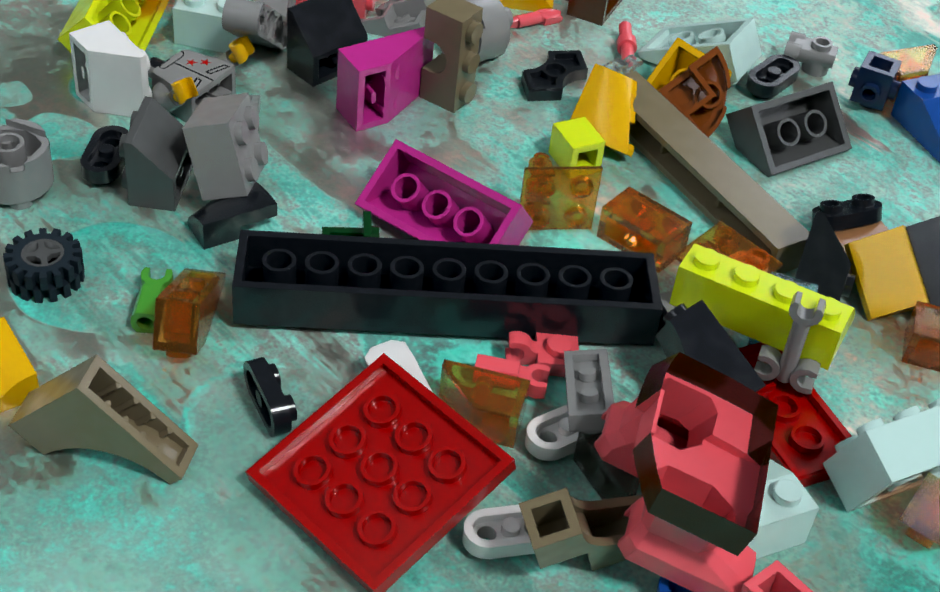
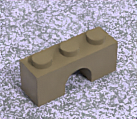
[419,0,483,113]

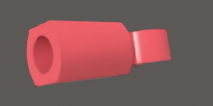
[472,354,550,399]

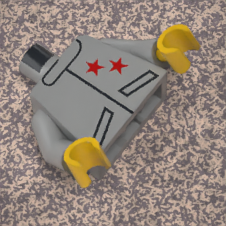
[148,36,255,122]

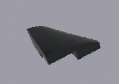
[188,182,277,250]

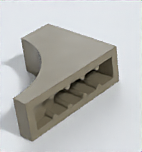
[8,354,199,485]

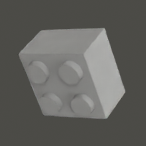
[182,93,268,201]

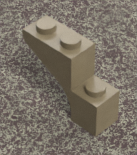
[518,487,642,571]

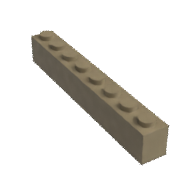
[623,71,809,276]

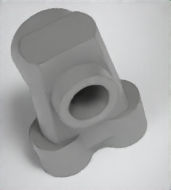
[783,31,839,77]

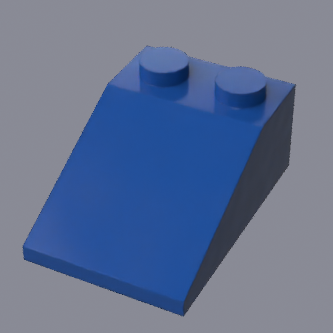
[891,74,940,163]

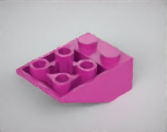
[336,27,434,132]

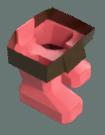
[594,352,778,592]

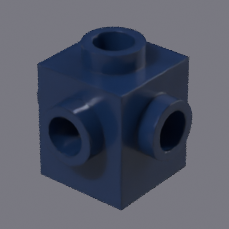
[848,51,902,111]

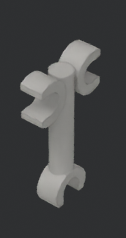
[754,291,826,394]

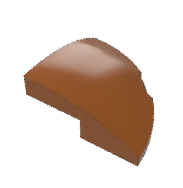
[658,46,731,138]

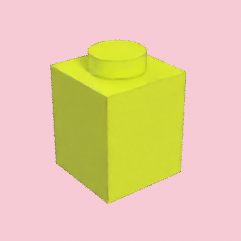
[548,117,606,178]

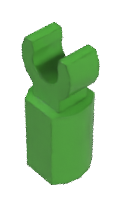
[130,267,174,334]

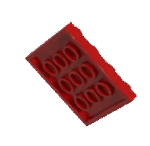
[245,353,516,592]

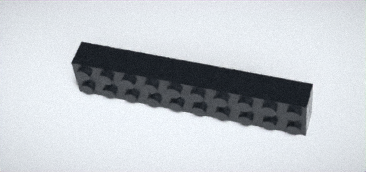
[232,230,663,346]

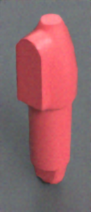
[510,8,563,28]

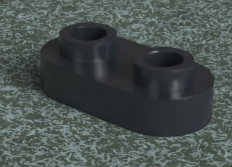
[746,55,800,99]
[80,125,128,185]
[812,194,882,231]
[243,357,297,437]

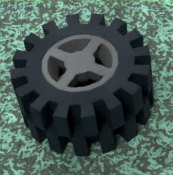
[3,228,85,303]

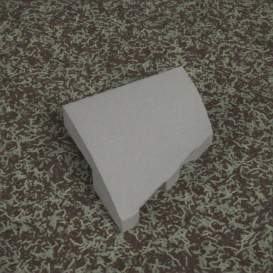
[360,0,436,37]

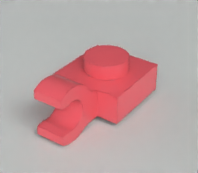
[505,331,579,377]

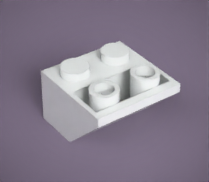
[69,20,152,117]

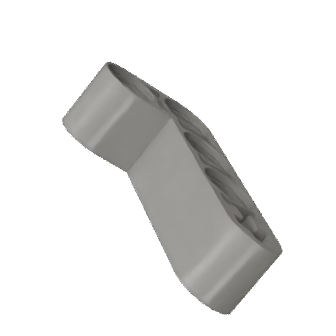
[222,0,296,50]

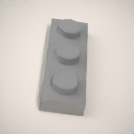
[564,349,614,434]

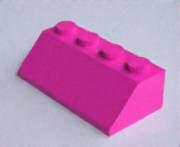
[355,139,534,245]

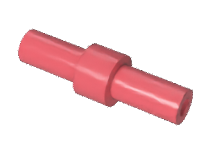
[616,21,637,69]

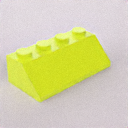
[57,0,169,53]
[669,243,856,370]

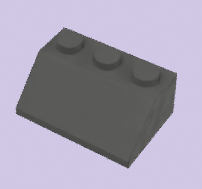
[726,81,852,177]

